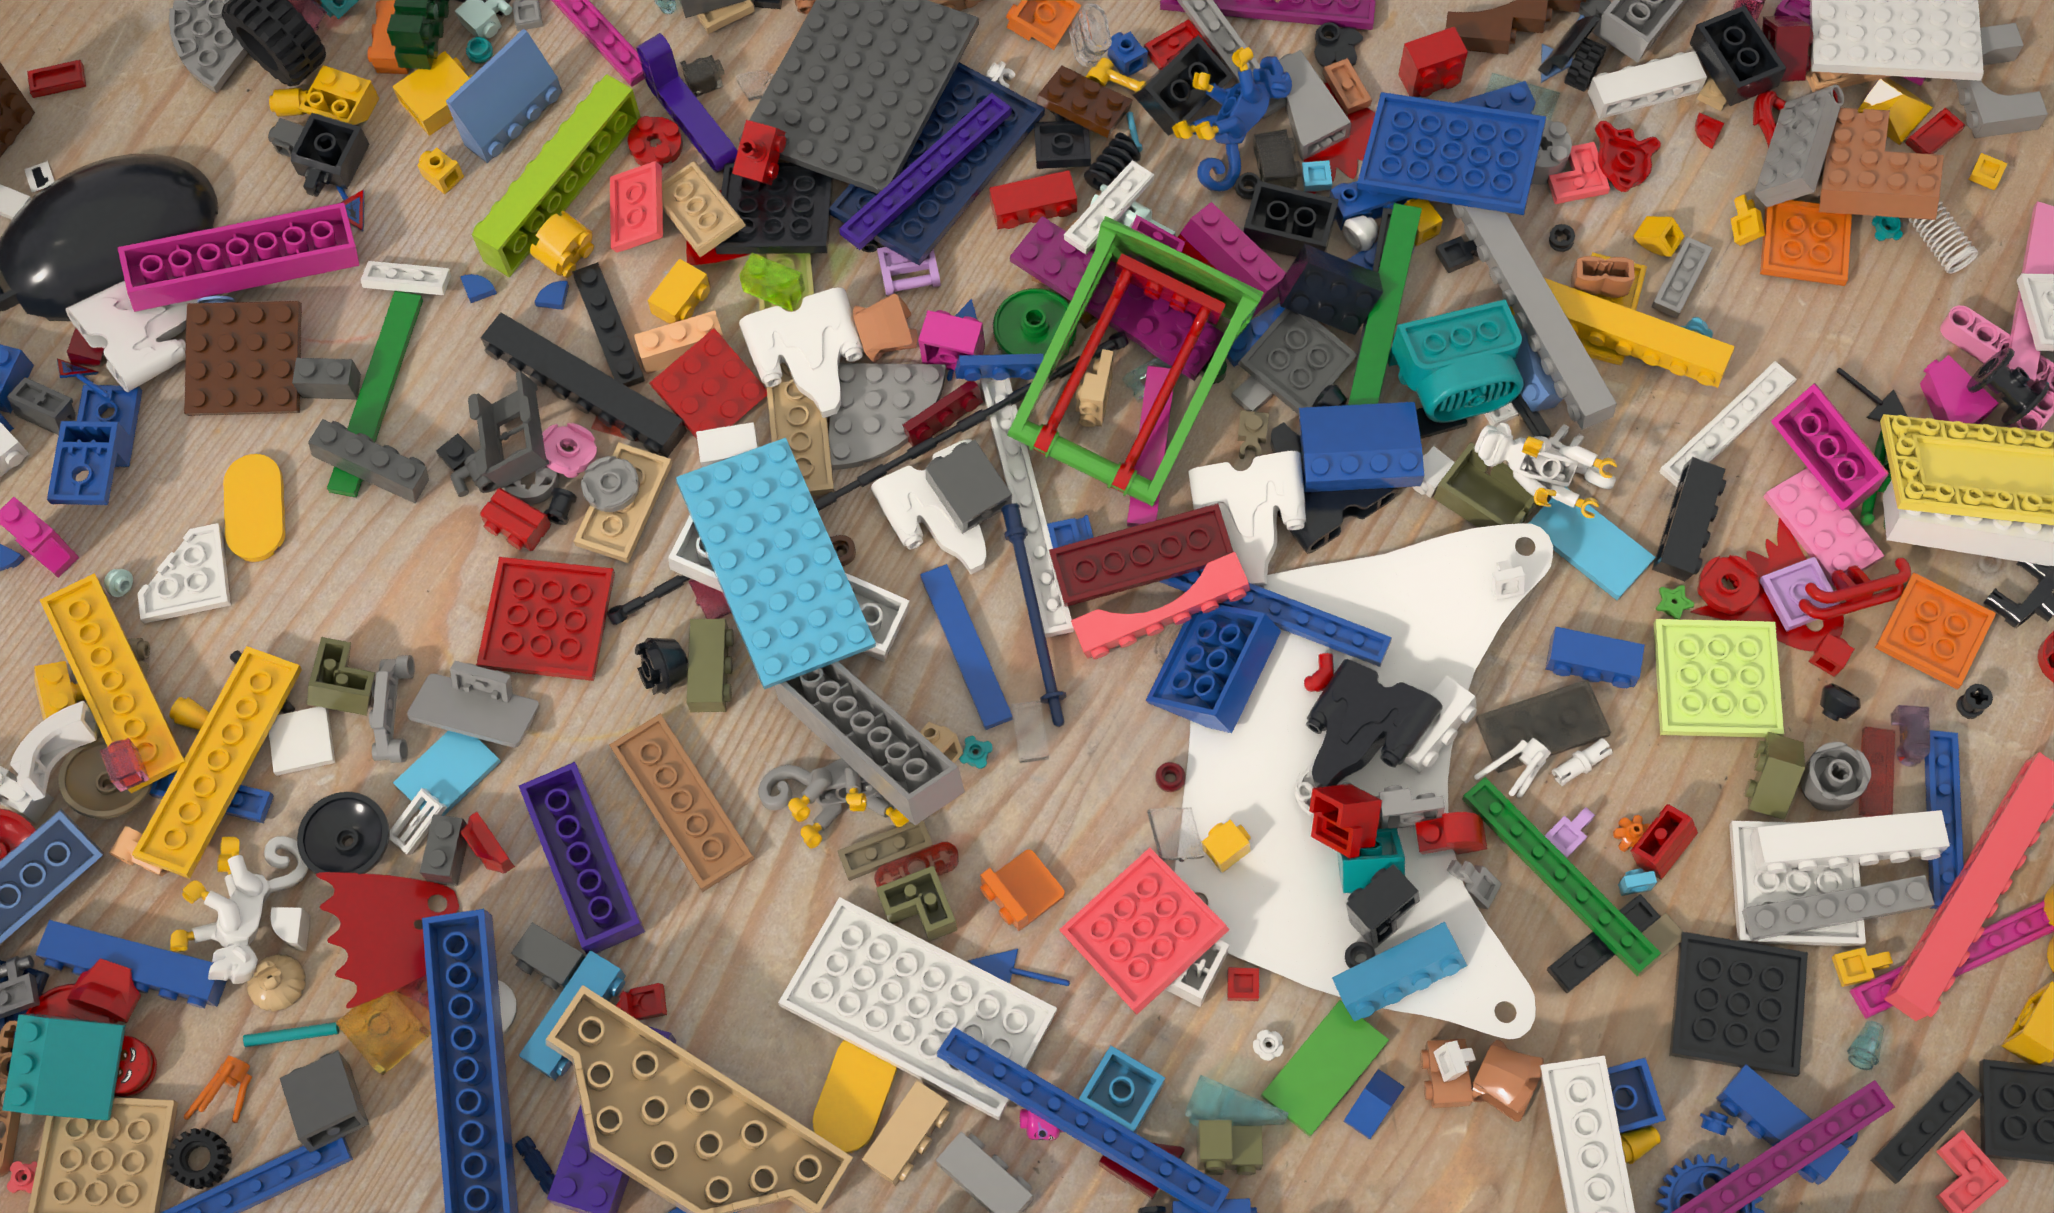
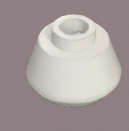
[1342,215,1379,252]

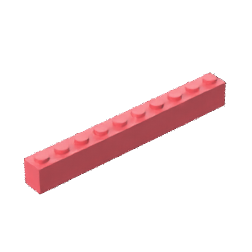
[1884,752,2054,1021]

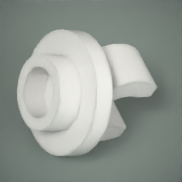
[986,61,1016,88]

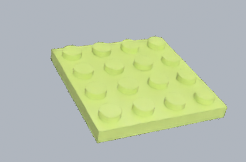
[1653,619,1784,738]

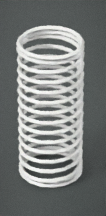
[1909,202,1978,274]

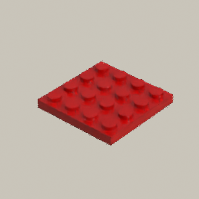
[476,557,615,681]

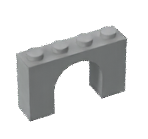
[1952,23,2048,138]

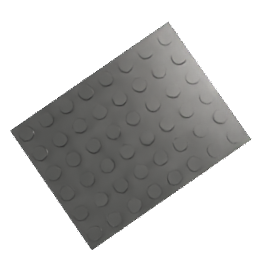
[739,0,979,194]

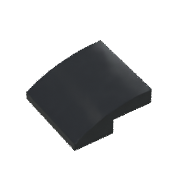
[1538,15,1599,76]

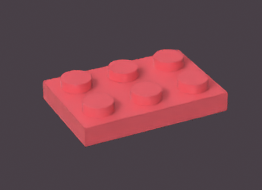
[610,161,663,253]

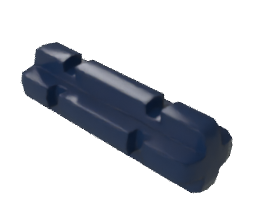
[515,1136,555,1194]

